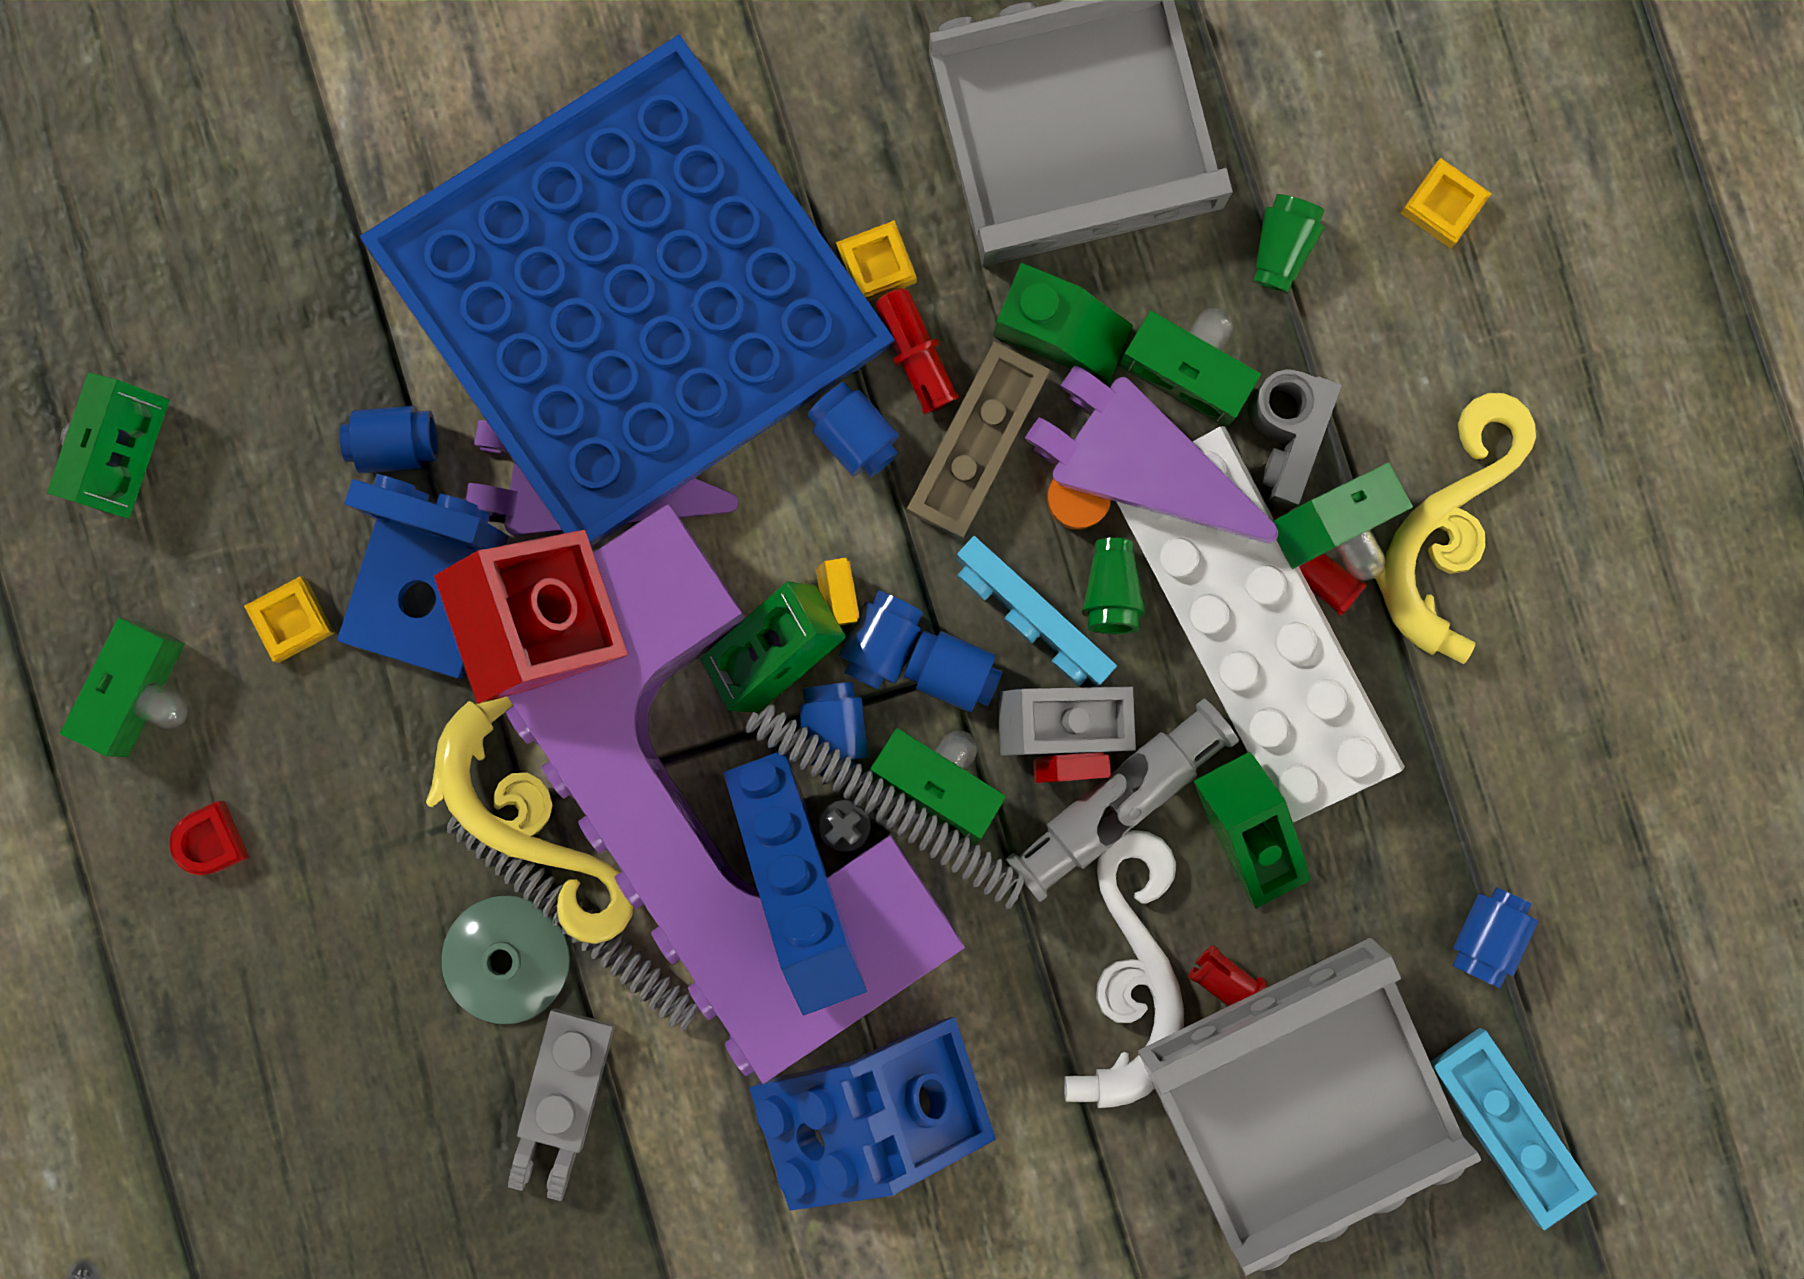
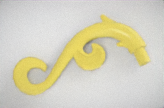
[1367,393,1536,664]
[426,697,633,944]

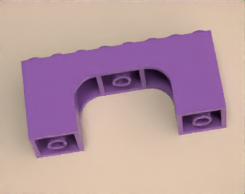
[506,504,965,1084]

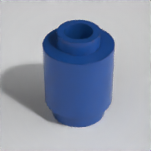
[807,382,900,478]
[340,405,438,474]
[839,590,923,690]
[904,631,1003,713]
[798,682,869,777]
[1452,887,1539,989]

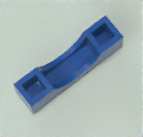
[723,752,867,1016]

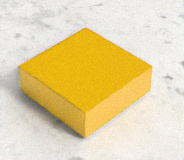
[1400,158,1492,249]
[836,220,917,301]
[816,558,860,628]
[244,576,335,663]

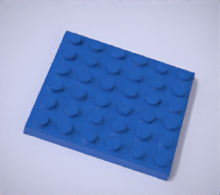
[360,34,895,547]

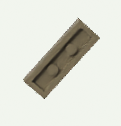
[907,341,1050,541]

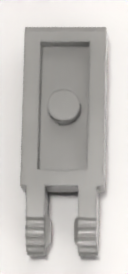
[508,1008,615,1201]

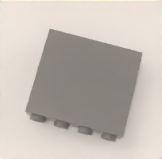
[929,0,1233,267]
[1138,938,1482,1276]

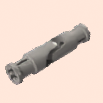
[1005,698,1239,902]

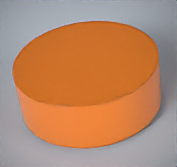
[1046,478,1111,530]

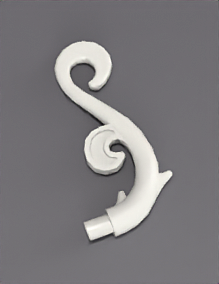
[1064,830,1184,1108]

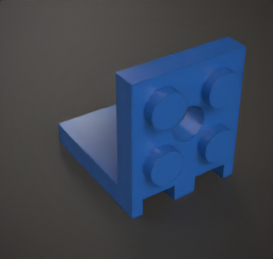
[337,474,509,680]
[749,1017,996,1211]

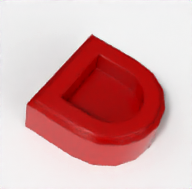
[1033,752,1111,783]
[169,801,250,875]

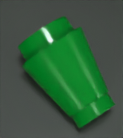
[1253,194,1325,293]
[1082,538,1145,635]

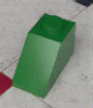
[993,263,1133,384]
[1194,752,1311,909]

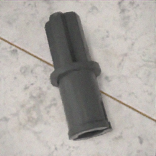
[819,800,871,852]

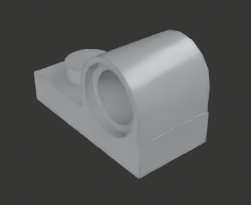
[1248,369,1342,512]
[998,687,1136,756]

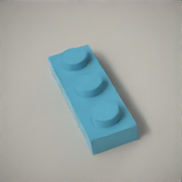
[955,536,1117,687]
[1430,1028,1597,1230]

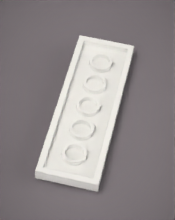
[1116,426,1405,823]

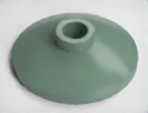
[441,895,570,1024]

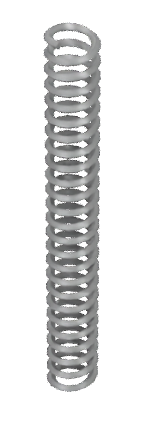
[746,705,1024,910]
[447,816,699,1030]

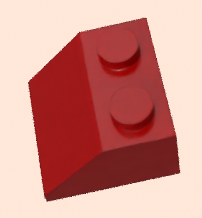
[434,530,628,704]

